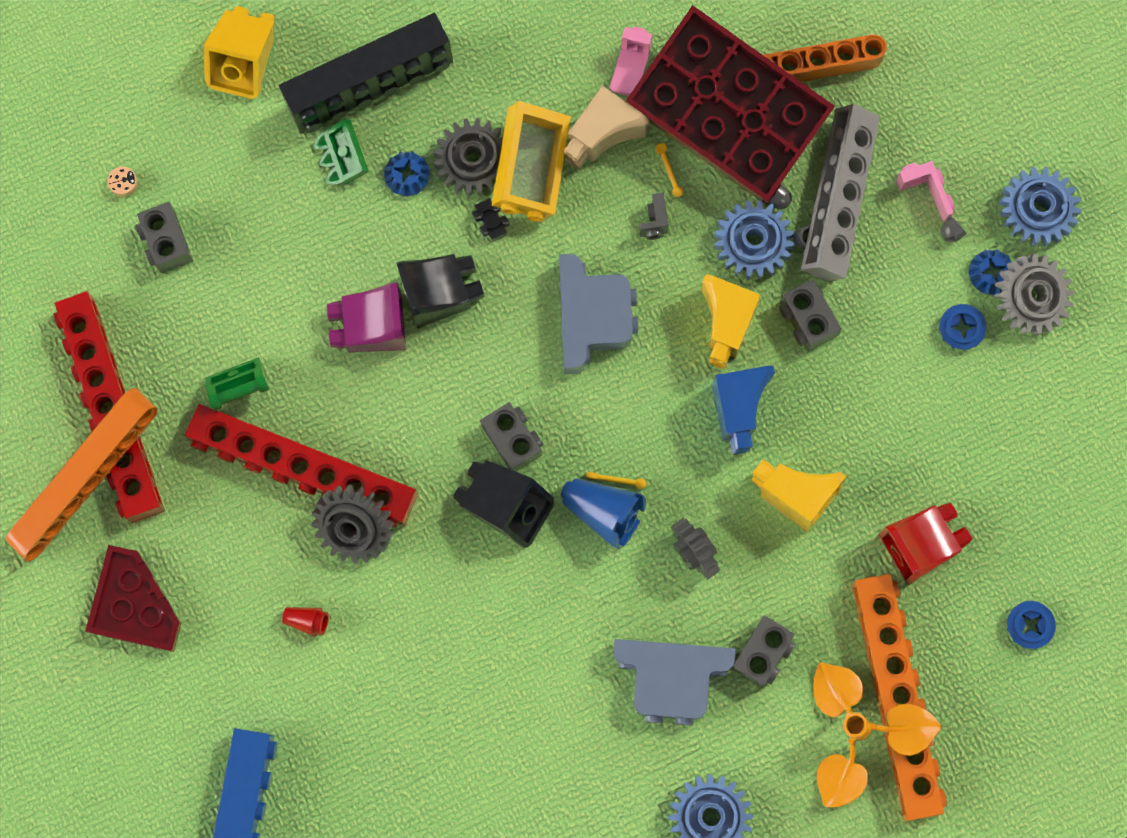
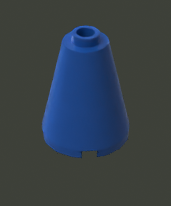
[561,478,646,549]

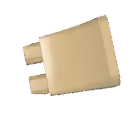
[564,86,650,170]

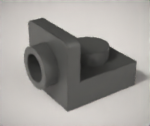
[639,192,669,240]

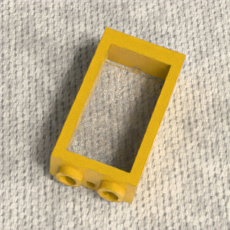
[491,101,571,222]

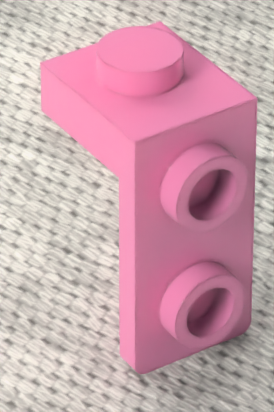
[610,27,652,96]
[896,161,955,223]

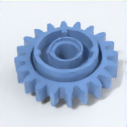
[999,167,1081,247]
[714,200,794,280]
[668,774,753,838]

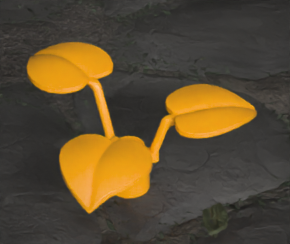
[813,662,941,808]

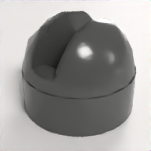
[767,184,792,210]
[941,217,967,243]
[793,226,810,250]

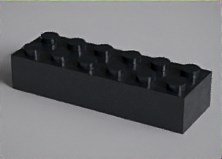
[278,12,453,134]

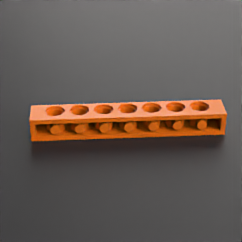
[852,573,947,821]

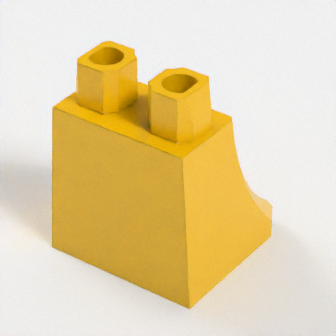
[204,6,274,99]
[701,274,761,370]
[751,459,847,533]

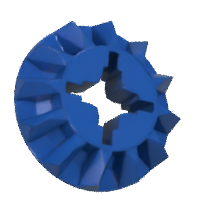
[384,151,430,196]
[969,249,1012,295]
[939,304,987,351]
[1007,601,1056,649]

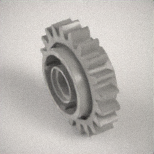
[994,254,1074,335]

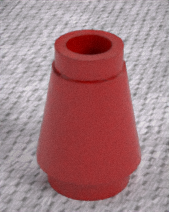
[282,607,329,637]

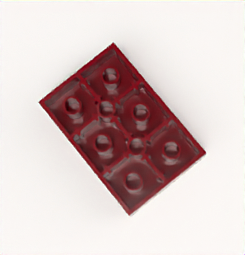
[625,5,835,204]

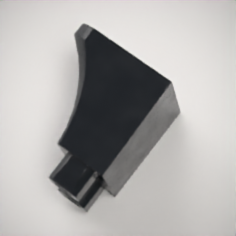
[396,254,485,329]
[453,460,554,548]

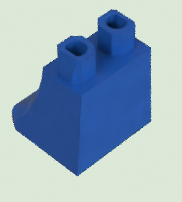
[712,366,775,455]

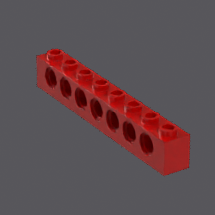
[53,291,165,523]
[184,404,418,528]

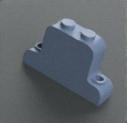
[559,254,638,374]
[613,639,735,726]

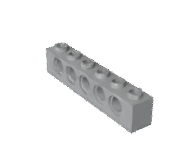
[801,104,880,281]

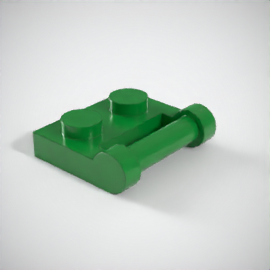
[205,357,270,411]

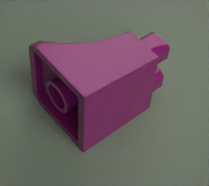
[327,282,407,353]

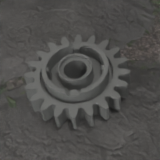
[434,118,503,197]
[311,485,394,564]

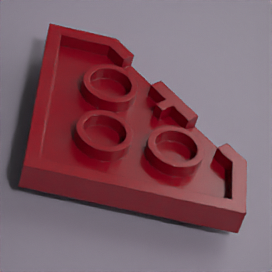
[85,545,182,652]

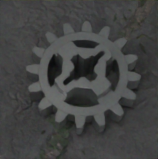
[671,518,720,580]

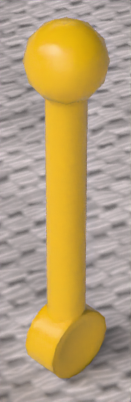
[656,143,683,197]
[585,472,647,489]

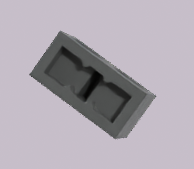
[136,202,194,273]
[779,279,842,352]
[480,402,544,472]
[731,615,796,688]

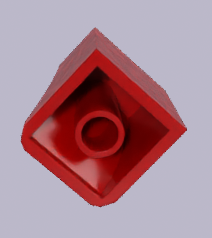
[878,502,973,586]

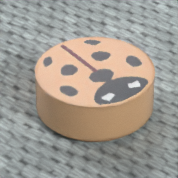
[108,167,138,197]

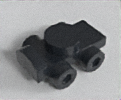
[472,198,510,242]

